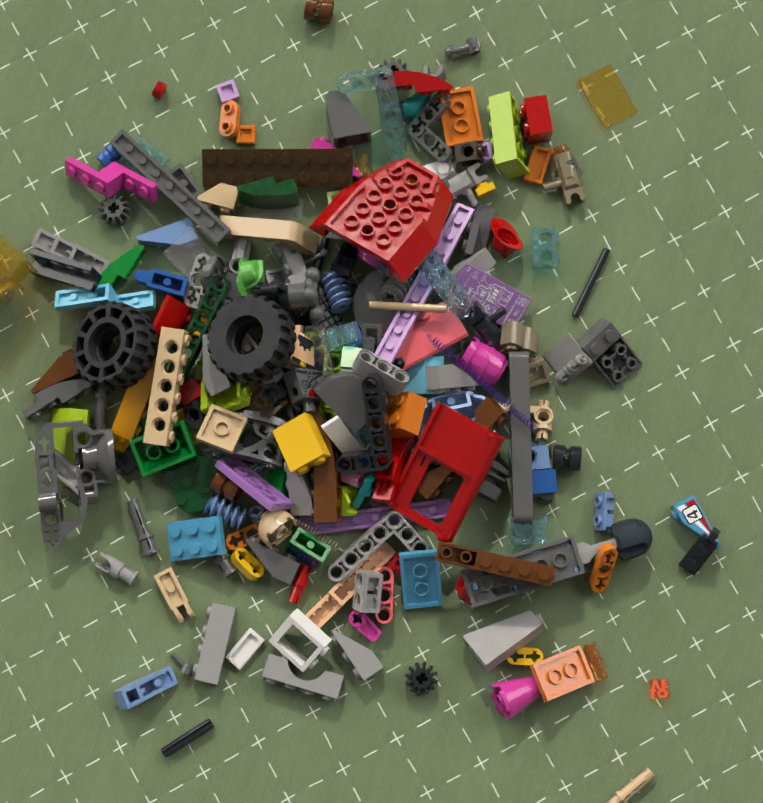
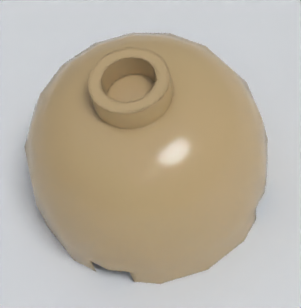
[258,510,297,548]

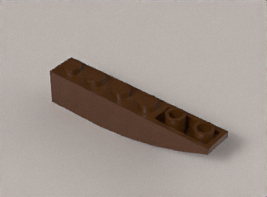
[311,406,342,524]
[435,541,556,588]

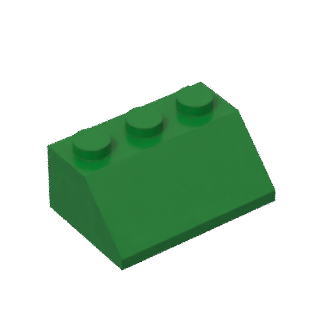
[129,420,197,477]

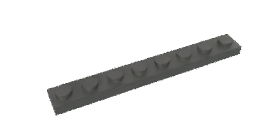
[109,129,231,245]

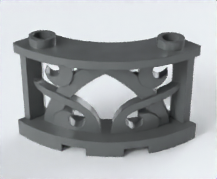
[205,410,288,471]

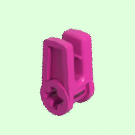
[349,610,382,642]

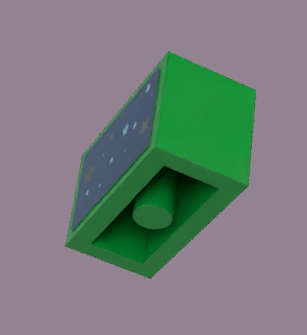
[285,527,332,570]

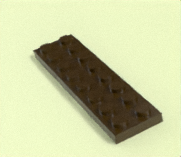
[202,149,353,187]

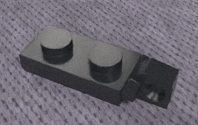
[678,527,721,576]

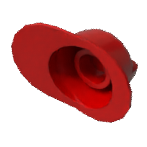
[490,217,523,258]

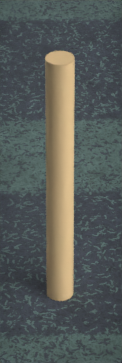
[369,301,447,313]

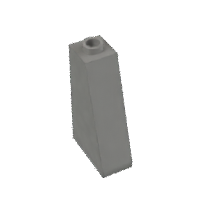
[463,610,544,672]

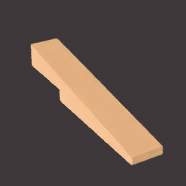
[305,541,397,628]

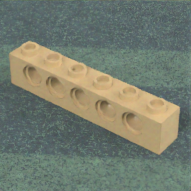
[143,327,190,447]

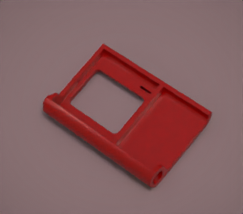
[386,402,505,543]

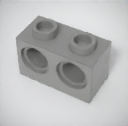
[352,570,384,613]

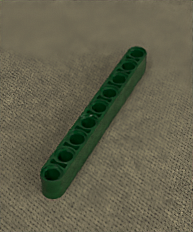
[143,274,232,429]

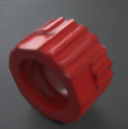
[152,81,167,100]

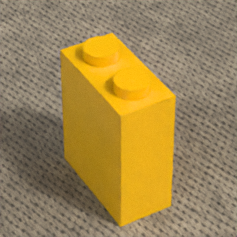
[272,413,331,475]

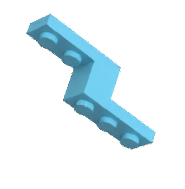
[54,283,156,311]

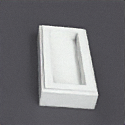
[225,628,265,670]

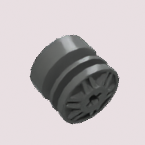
[461,461,511,503]

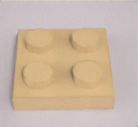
[196,404,248,454]

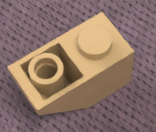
[197,183,238,214]

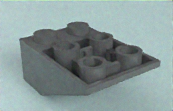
[576,318,643,389]

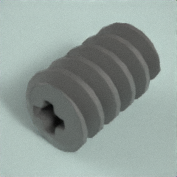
[379,273,417,303]

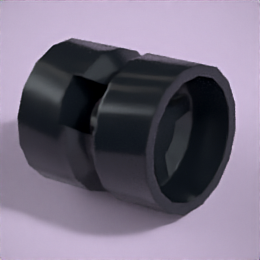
[552,444,582,471]

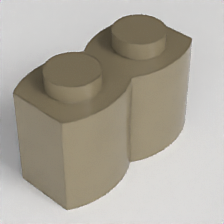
[500,321,539,357]

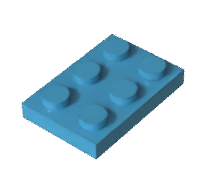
[167,516,226,562]
[399,549,443,609]

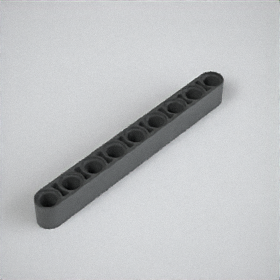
[508,351,533,524]

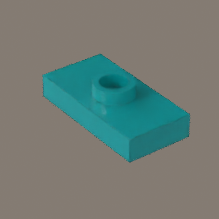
[352,471,376,509]

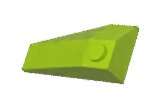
[51,408,91,487]

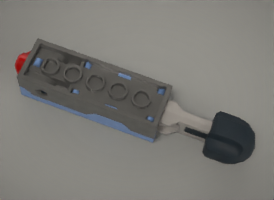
[455,518,653,608]

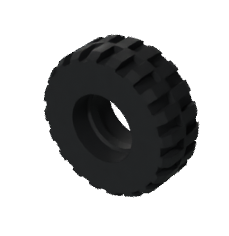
[207,294,297,385]
[72,301,158,391]

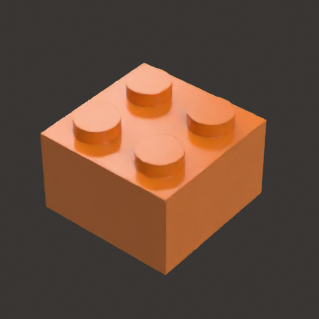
[379,391,427,439]

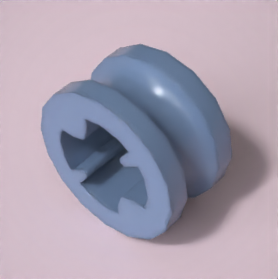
[248,505,265,524]

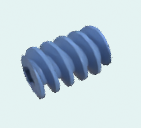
[320,271,353,314]
[203,494,247,531]

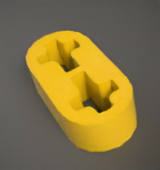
[231,548,264,581]
[506,647,543,665]

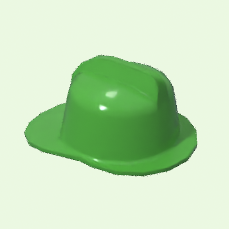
[237,258,265,297]

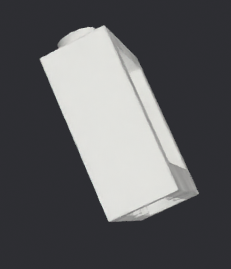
[268,608,332,672]

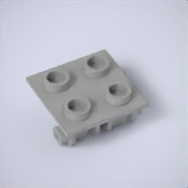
[543,333,593,385]

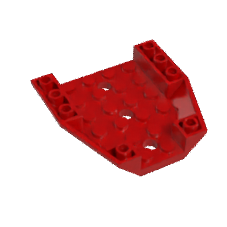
[309,158,453,284]

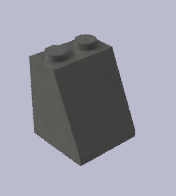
[325,90,371,148]

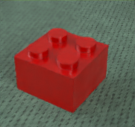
[519,95,553,145]

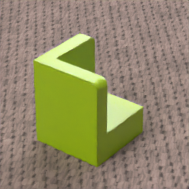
[342,486,359,516]

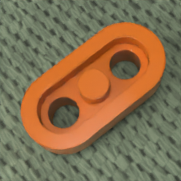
[219,100,241,138]

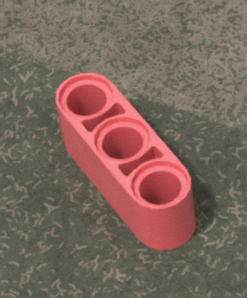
[375,567,394,624]

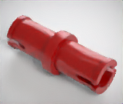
[288,564,313,604]

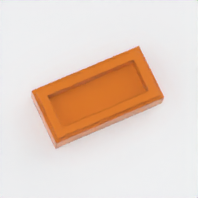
[523,144,552,186]

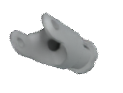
[95,552,139,587]

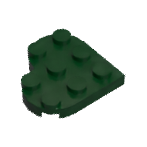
[162,455,219,514]

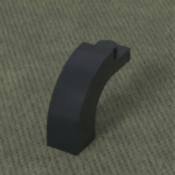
[330,229,369,277]

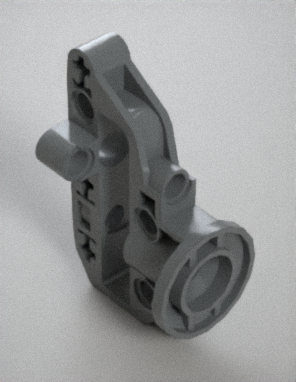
[35,420,117,549]

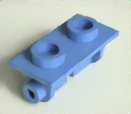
[593,491,614,532]

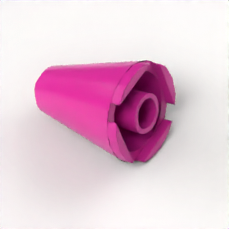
[490,676,541,721]

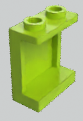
[200,379,252,415]

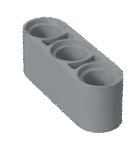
[352,349,409,395]

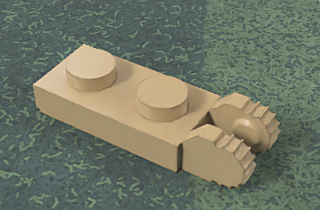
[154,567,195,623]

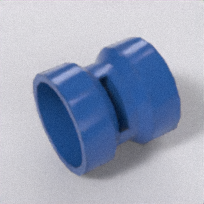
[96,143,122,167]

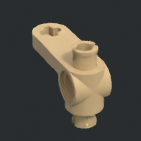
[499,400,553,443]

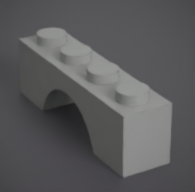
[262,653,344,701]

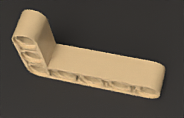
[220,215,319,255]

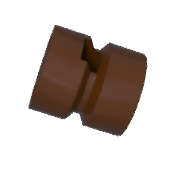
[304,0,334,24]
[210,470,244,503]

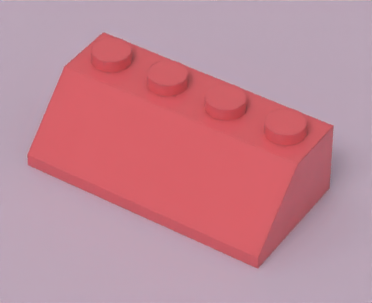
[383,300,469,370]

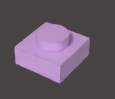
[216,79,240,104]

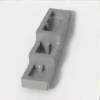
[30,227,110,275]

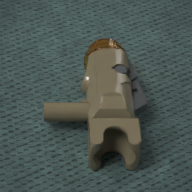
[543,144,585,207]

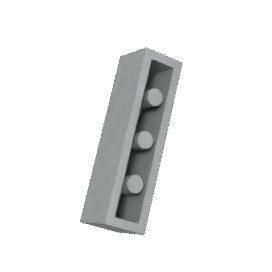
[192,603,237,685]

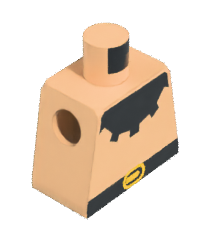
[285,325,314,370]

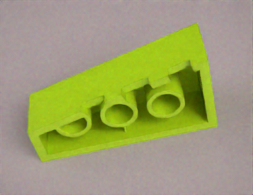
[487,91,530,179]

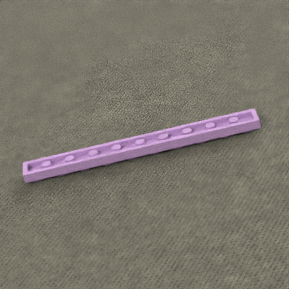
[374,202,475,364]

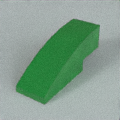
[98,244,147,289]

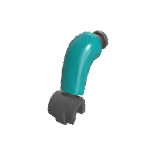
[392,64,447,119]

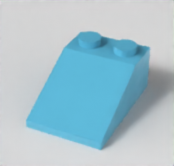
[388,356,444,397]

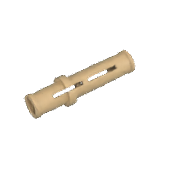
[606,767,655,803]

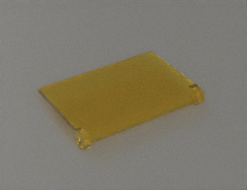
[577,64,638,129]

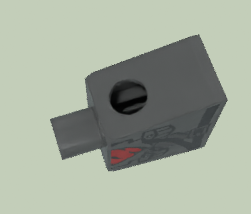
[283,367,324,414]

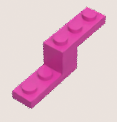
[65,157,157,203]

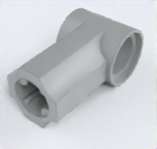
[229,238,252,275]

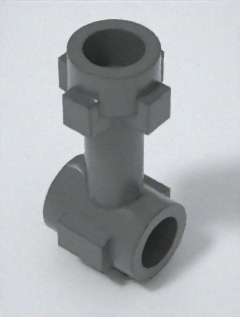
[445,37,481,60]

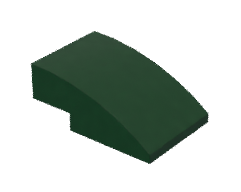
[237,176,299,209]

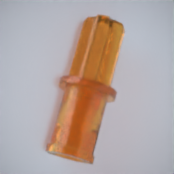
[583,642,608,681]

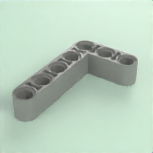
[327,510,429,582]

